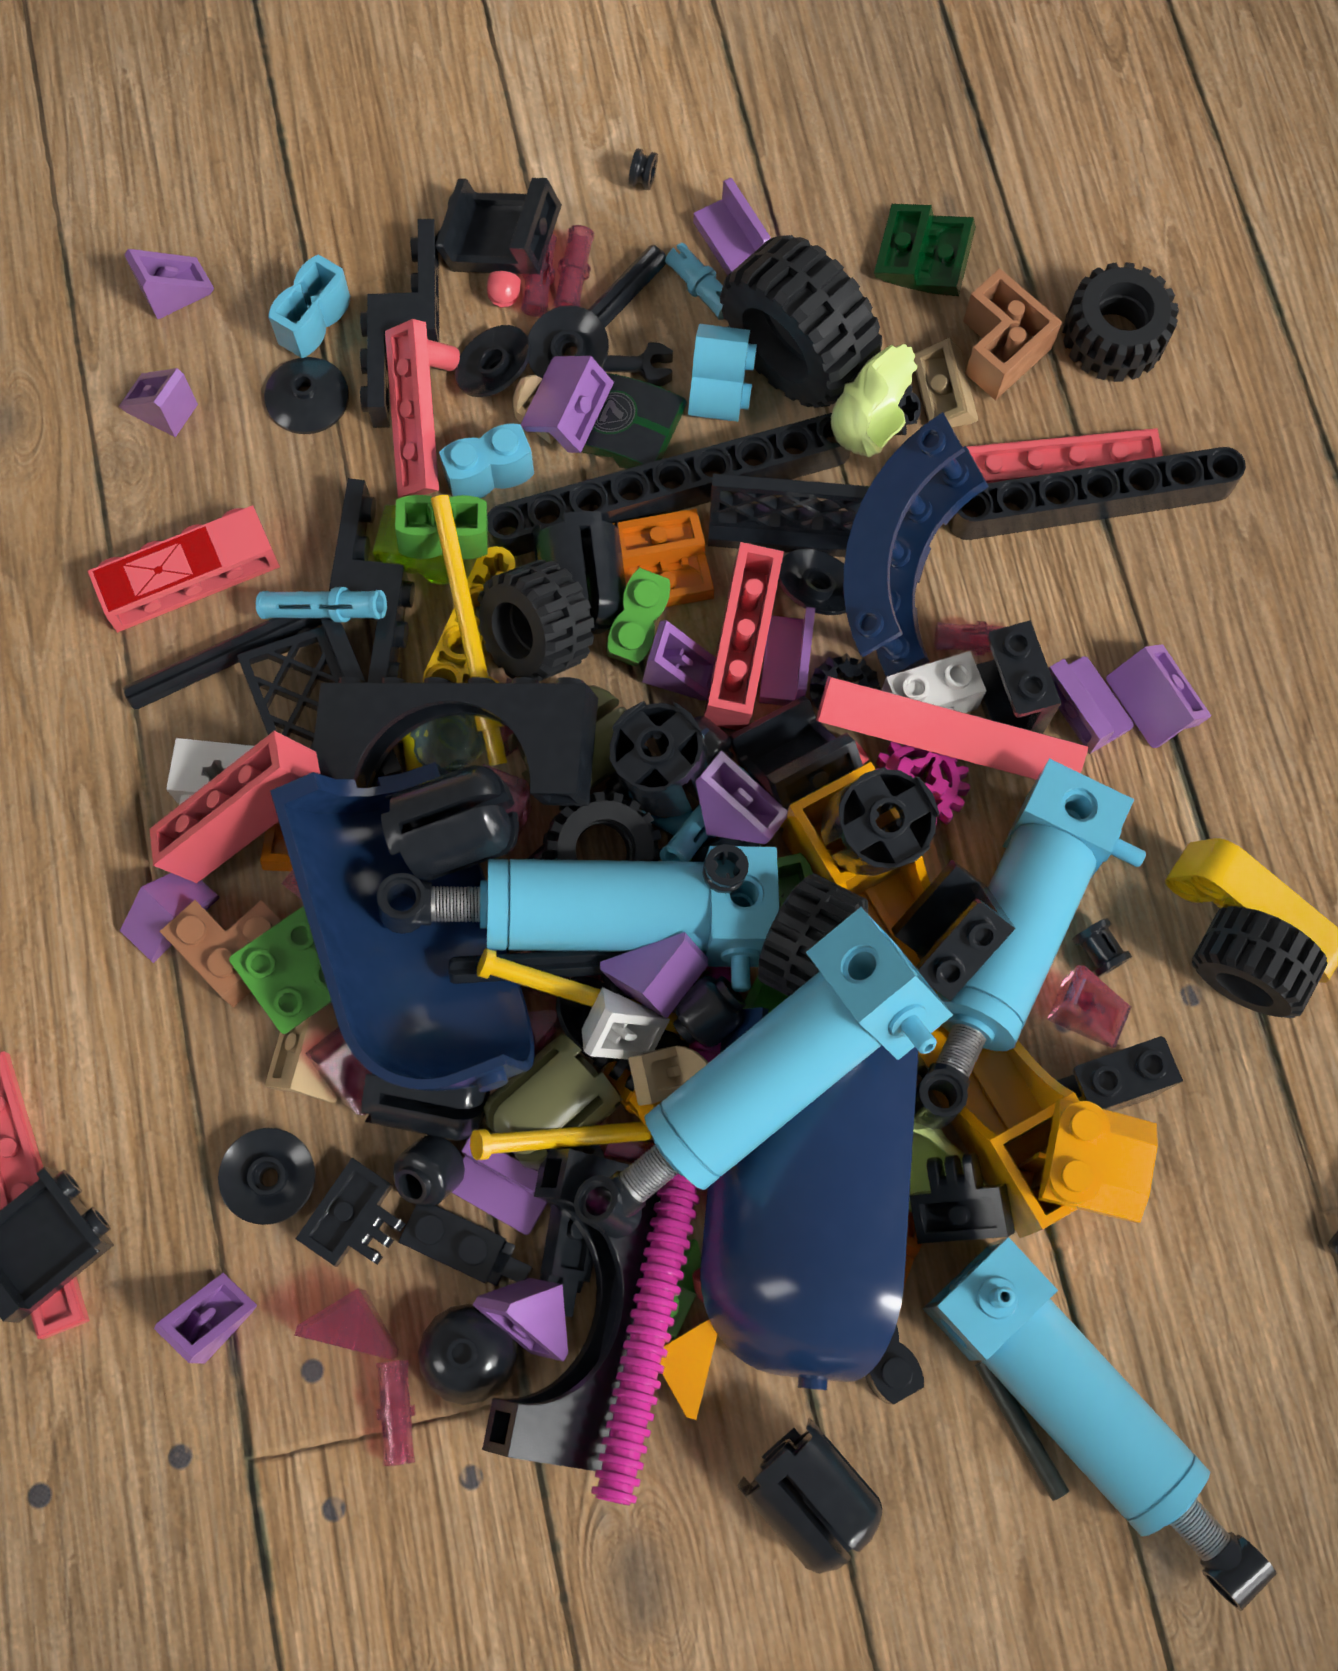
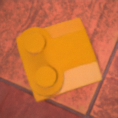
[1038,1099,1158,1223]

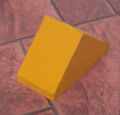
[660,1319,717,1420]

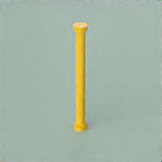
[477,948,685,1041]
[470,1122,654,1160]

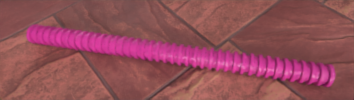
[591,967,741,1506]

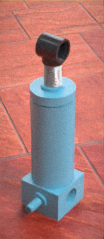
[914,758,1146,1129]
[377,846,779,992]
[574,907,953,1238]
[923,1237,1277,1611]

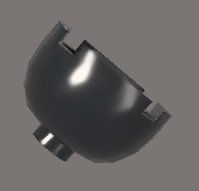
[418,1304,517,1405]

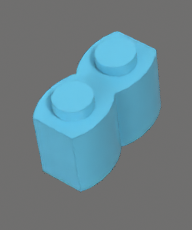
[268,254,351,358]
[688,324,757,422]
[439,423,534,498]

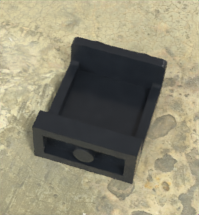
[436,178,562,275]
[976,620,1061,734]
[730,696,863,811]
[891,859,1016,1001]
[1057,1036,1183,1112]
[0,1166,114,1323]

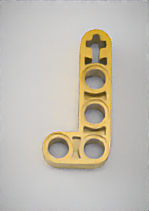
[422,546,516,726]
[1165,838,1338,983]

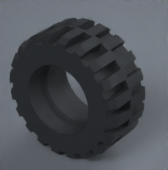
[720,235,882,408]

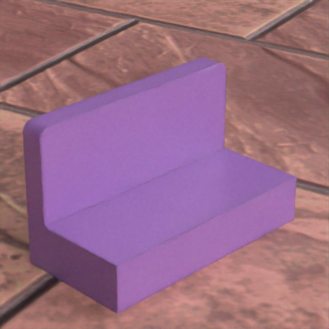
[693,177,771,276]
[521,356,614,453]
[759,607,815,706]
[1106,644,1211,748]
[1049,656,1134,754]
[452,1136,548,1235]

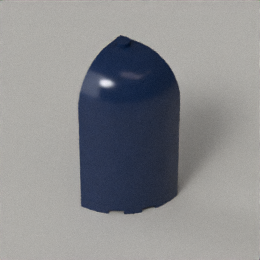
[270,762,534,1092]
[700,1007,918,1390]

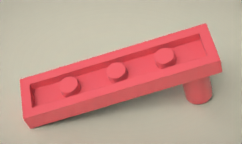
[385,319,460,498]

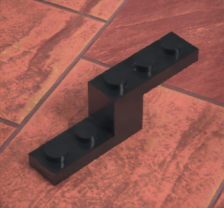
[360,219,440,428]
[329,478,415,683]

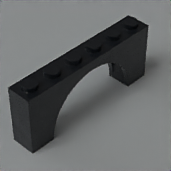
[313,677,598,806]
[482,1148,661,1471]

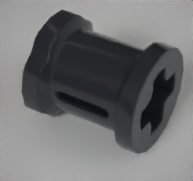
[1072,918,1133,978]

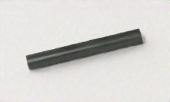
[975,1361,1069,1501]

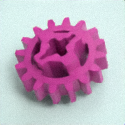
[876,741,970,825]

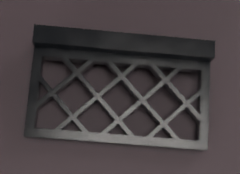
[708,474,870,557]
[237,618,402,787]

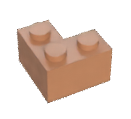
[963,268,1062,401]
[159,900,281,1008]

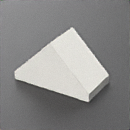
[582,987,670,1059]

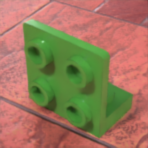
[229,906,331,1034]

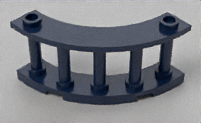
[843,412,989,677]

